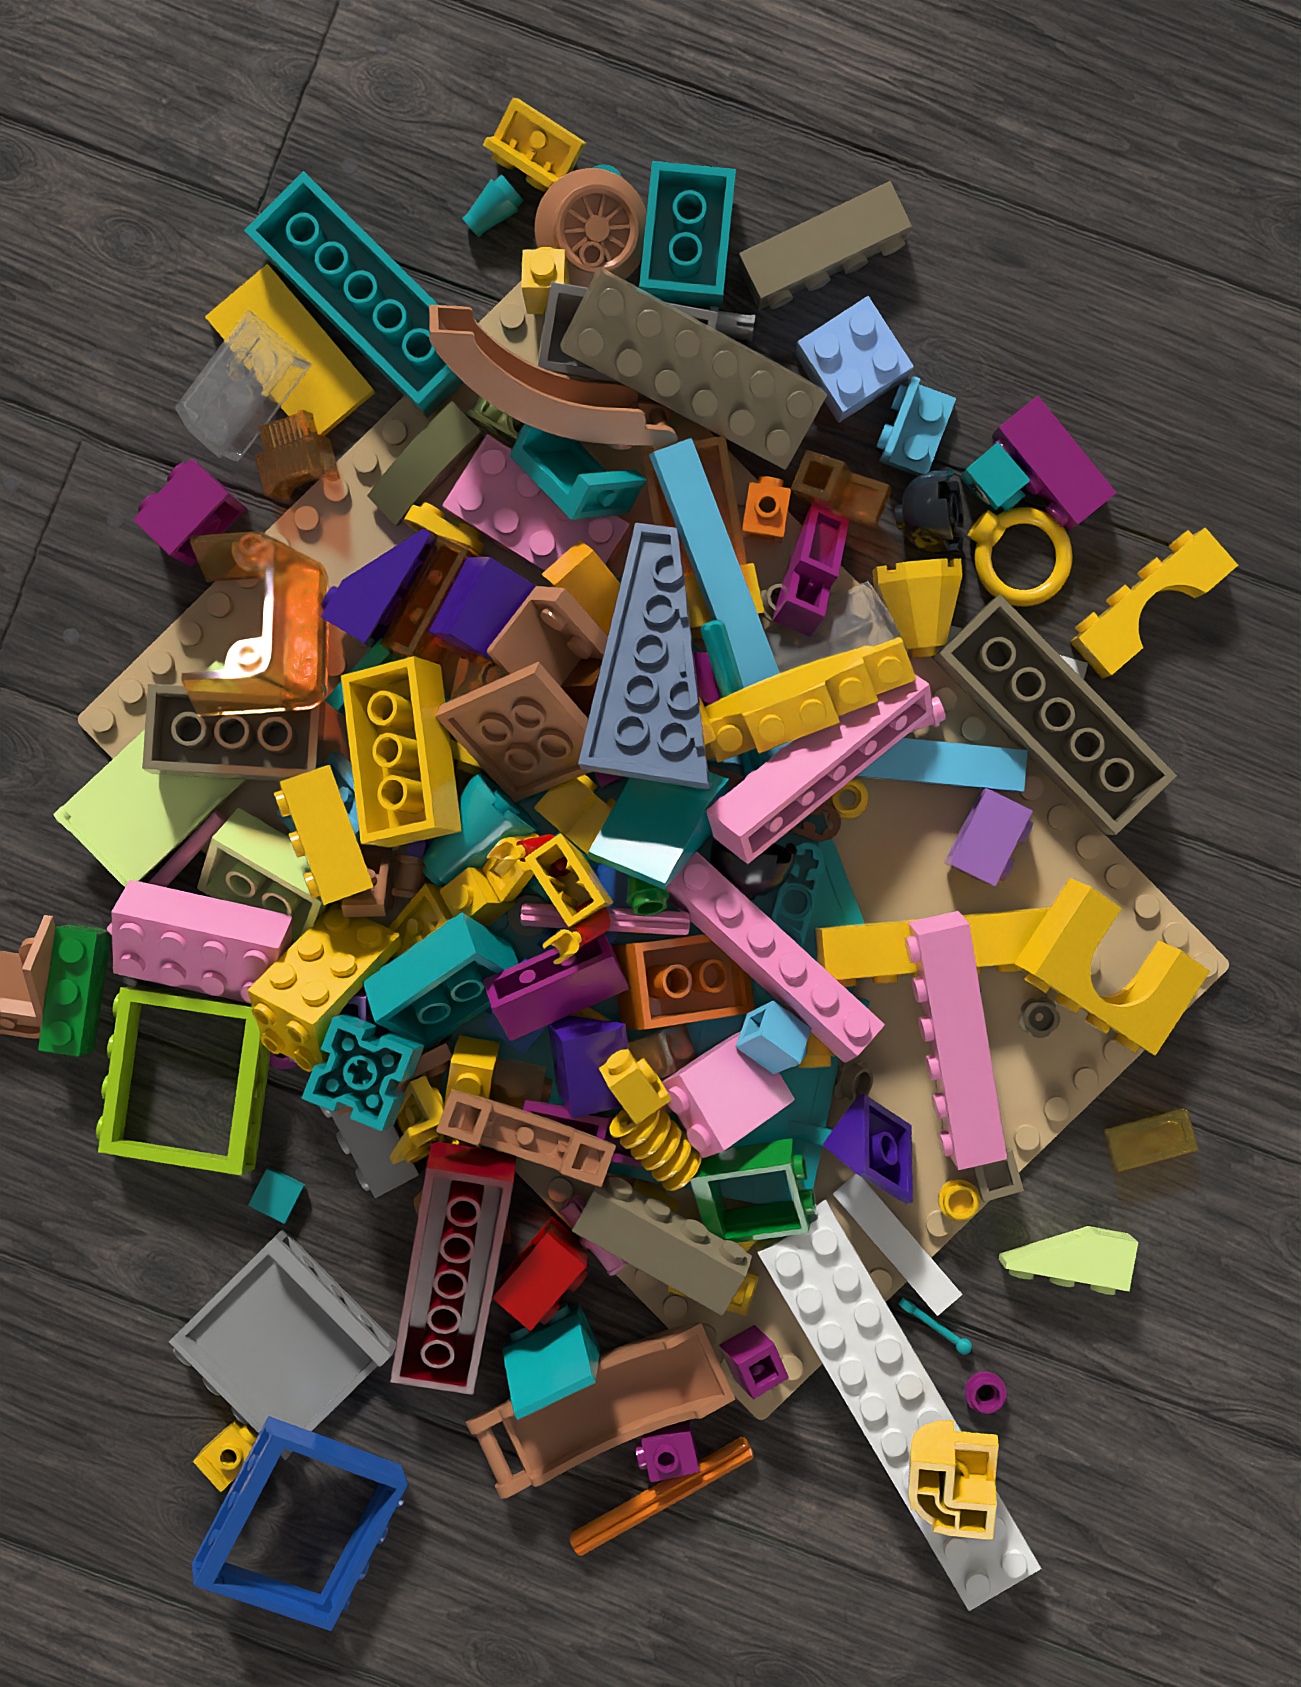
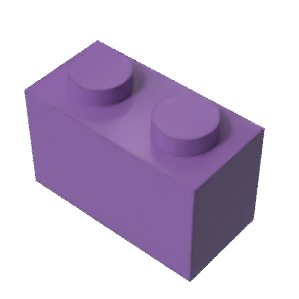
[944,788,1033,886]

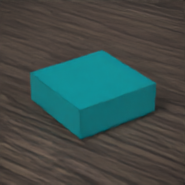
[248,1166,305,1224]

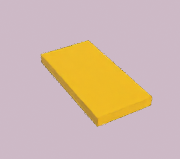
[205,264,375,445]

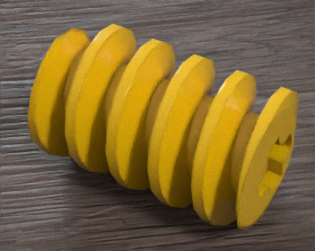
[609,1108,702,1191]

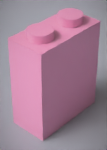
[662,1031,795,1158]

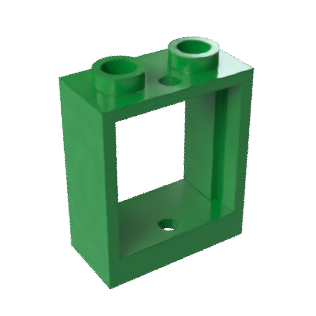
[690,1138,817,1243]

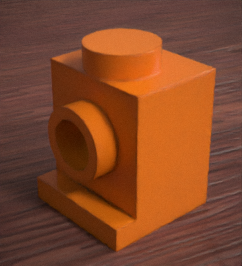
[741,476,791,544]

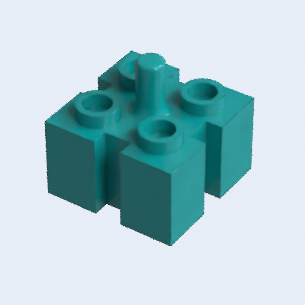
[301,1013,425,1132]

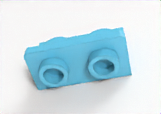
[876,376,956,476]

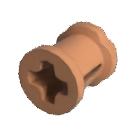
[390,854,427,899]

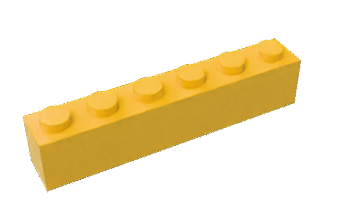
[815,907,1050,987]

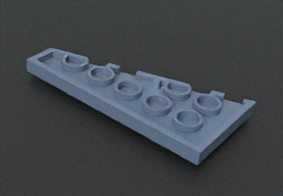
[578,523,710,790]

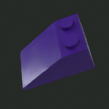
[320,529,442,648]

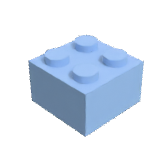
[794,296,914,423]

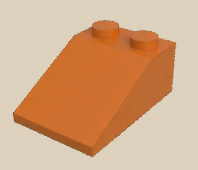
[611,934,755,1030]

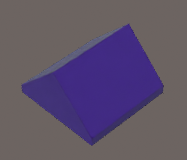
[428,557,536,664]
[548,1016,629,1119]
[822,1094,913,1204]

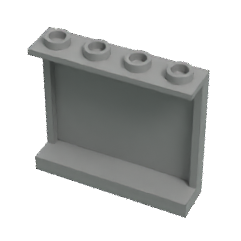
[169,1228,397,1460]

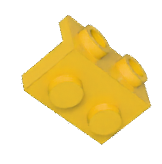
[483,98,586,192]
[389,1076,444,1164]

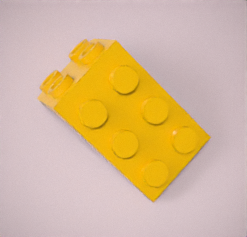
[247,902,402,1072]

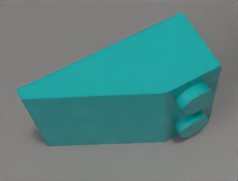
[588,770,729,890]
[502,1303,601,1420]

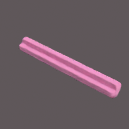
[520,903,690,935]

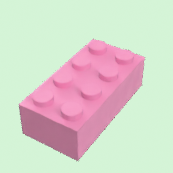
[442,434,631,574]
[112,880,293,1004]

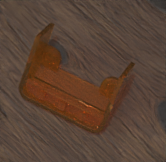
[181,532,330,717]

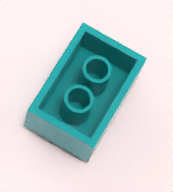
[639,161,736,309]
[363,913,518,1049]

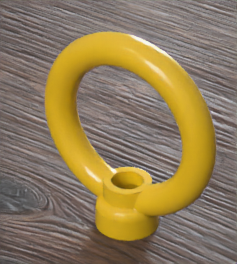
[967,507,1073,607]

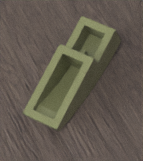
[367,401,484,527]

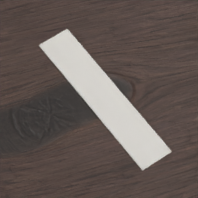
[833,1174,962,1316]

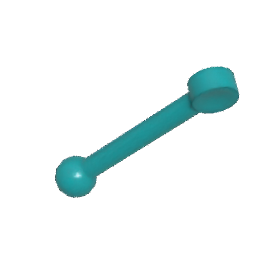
[898,1297,972,1355]

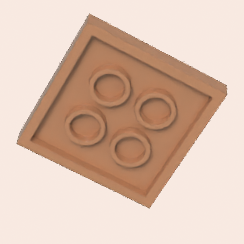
[435,662,593,803]

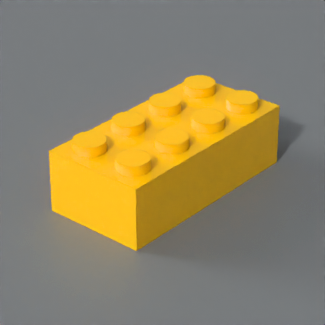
[341,656,462,847]

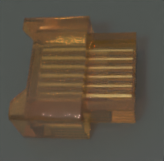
[255,410,340,500]

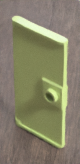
[53,661,247,887]

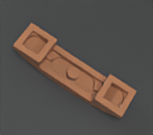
[436,1089,616,1187]

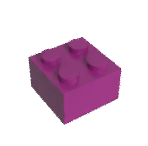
[133,458,247,567]

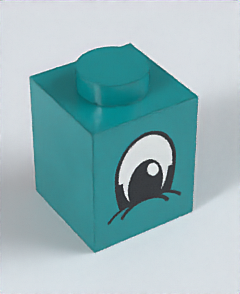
[960,442,1030,513]

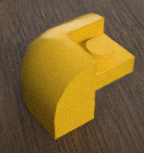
[908,1420,999,1540]

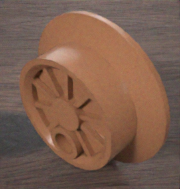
[534,168,647,288]

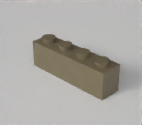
[738,181,912,310]
[572,1174,752,1316]

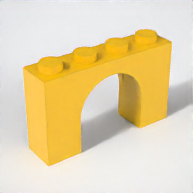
[1014,878,1210,1056]

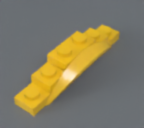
[705,637,917,763]

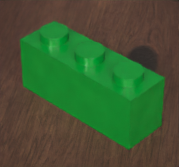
[38,924,111,1056]

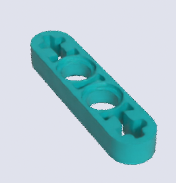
[754,843,825,1002]

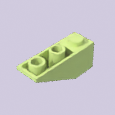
[999,1226,1138,1295]

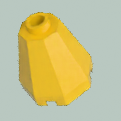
[873,559,962,658]

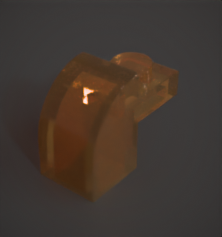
[790,450,892,528]
[627,1023,697,1078]

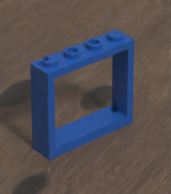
[191,1416,408,1631]

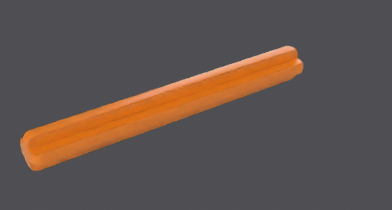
[570,1437,754,1556]

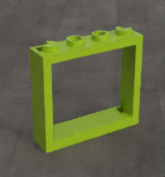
[96,985,270,1176]

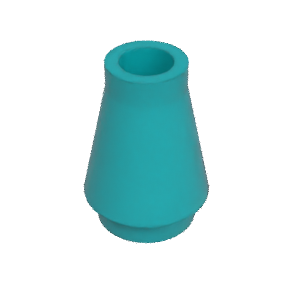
[462,174,524,237]

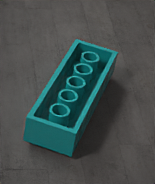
[244,171,464,418]

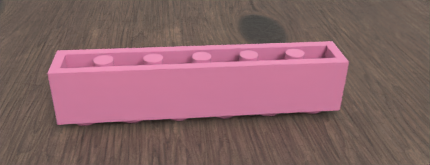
[706,675,934,864]
[667,852,885,1063]
[905,911,1007,1170]

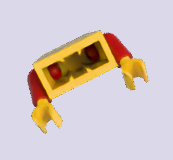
[486,833,613,965]

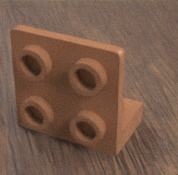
[487,586,608,686]

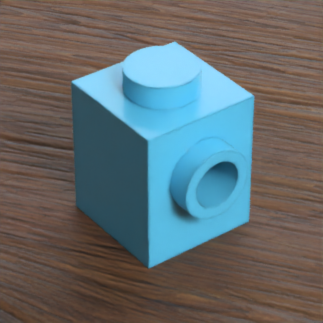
[735,1001,812,1075]

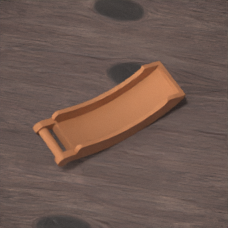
[429,305,678,451]
[466,1322,735,1499]

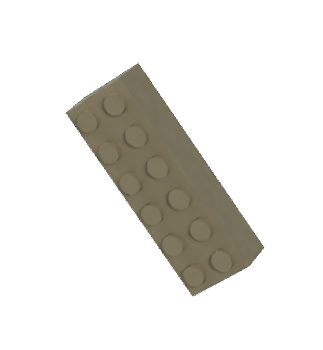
[560,266,827,470]
[933,594,1177,835]

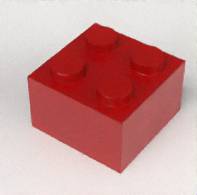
[492,1216,589,1331]

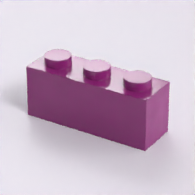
[992,396,1117,531]
[483,933,629,1041]

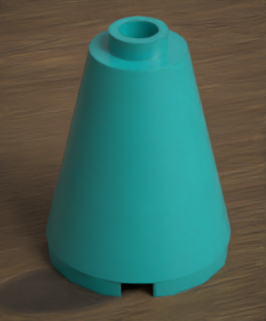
[422,772,538,887]

